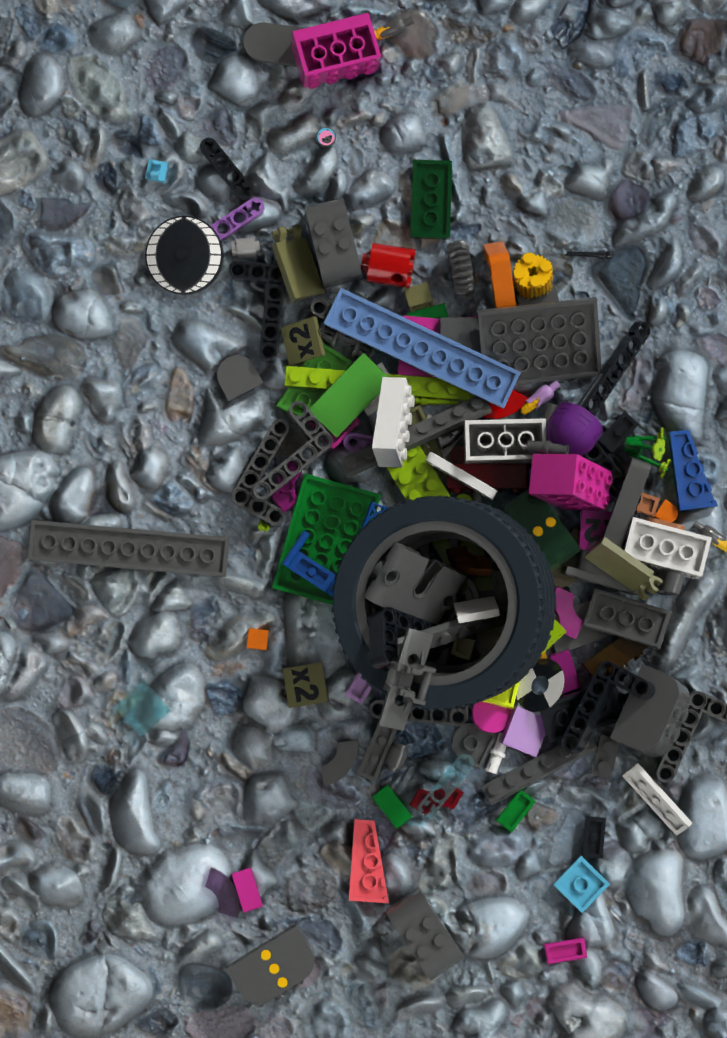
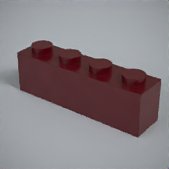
[446,464,527,494]

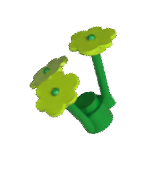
[624,428,671,479]

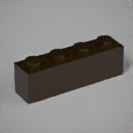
[582,638,653,678]

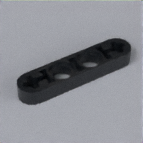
[200,138,254,202]

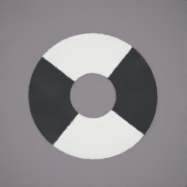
[516,659,565,712]

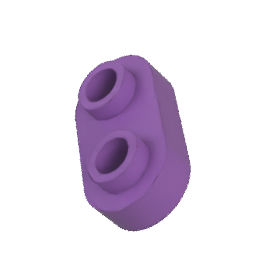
[344,432,374,453]

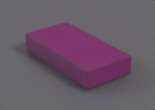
[549,649,581,694]

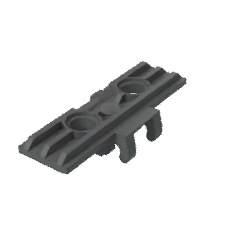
[377,628,436,731]

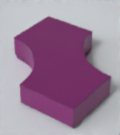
[271,462,302,513]
[554,586,584,639]

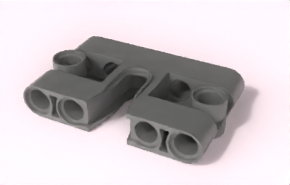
[363,542,467,625]

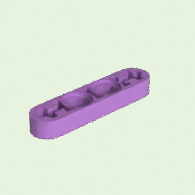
[210,198,265,242]

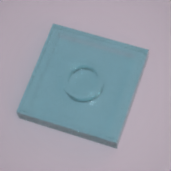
[114,681,171,737]

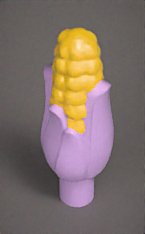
[521,380,561,415]

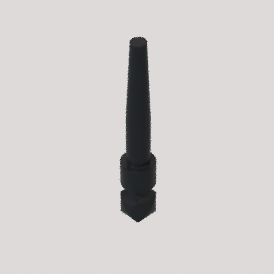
[566,251,614,259]

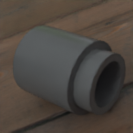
[384,741,409,772]

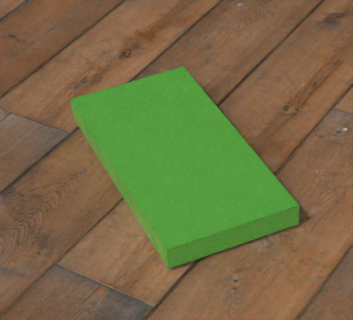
[276,343,352,428]
[309,353,388,438]

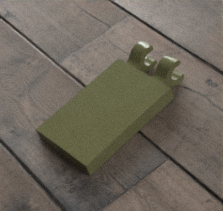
[271,224,325,301]
[584,537,663,600]

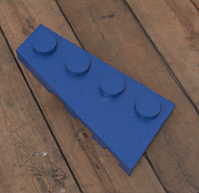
[668,430,718,511]

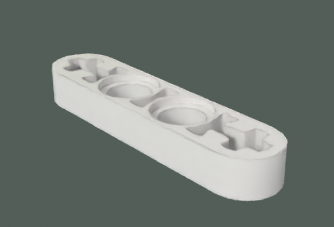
[425,452,497,500]

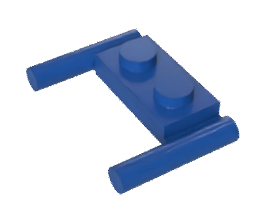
[282,530,335,596]

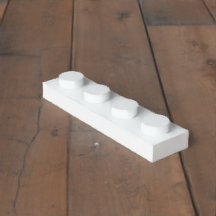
[622,763,692,836]

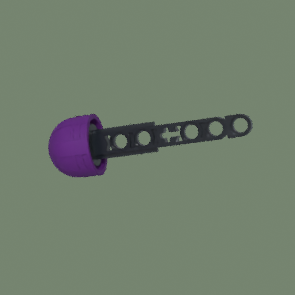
[546,321,651,456]

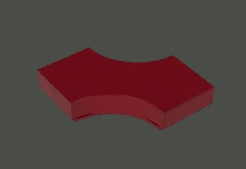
[409,782,464,816]

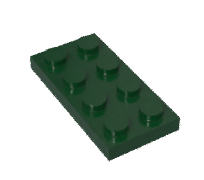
[410,159,452,240]

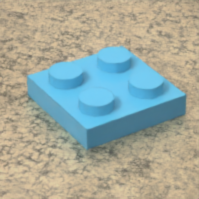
[553,855,610,913]

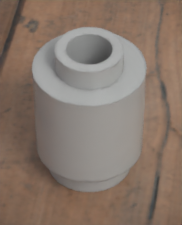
[231,237,260,258]

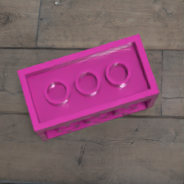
[291,13,381,89]
[529,454,612,511]

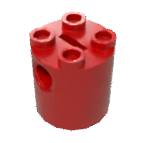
[361,243,416,288]

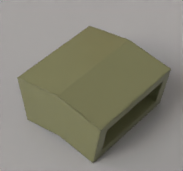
[404,282,434,312]

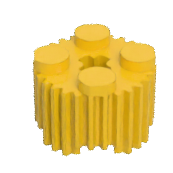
[513,253,553,300]

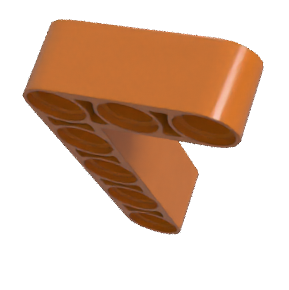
[483,241,516,308]

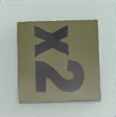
[281,317,325,366]
[283,662,328,708]

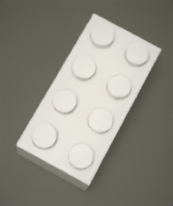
[372,377,415,468]

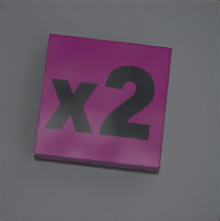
[578,509,611,550]

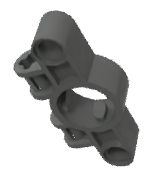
[311,298,377,360]

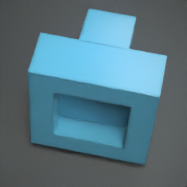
[145,159,169,183]

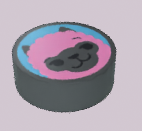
[316,127,336,148]

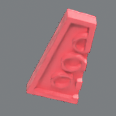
[349,819,389,903]

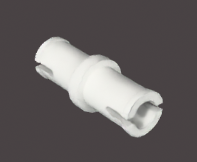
[485,732,507,775]

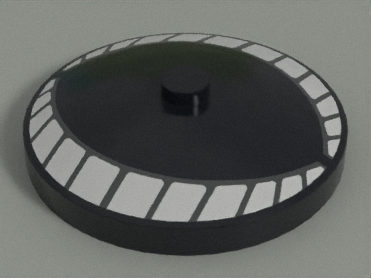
[145,216,224,295]

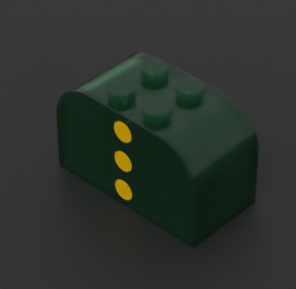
[504,489,582,573]

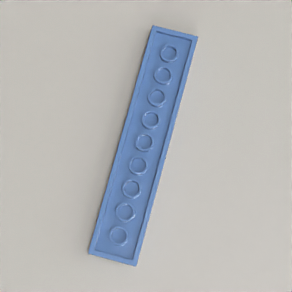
[324,288,521,409]

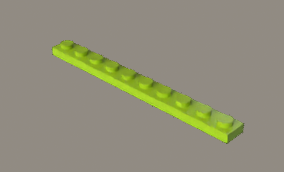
[285,366,476,401]

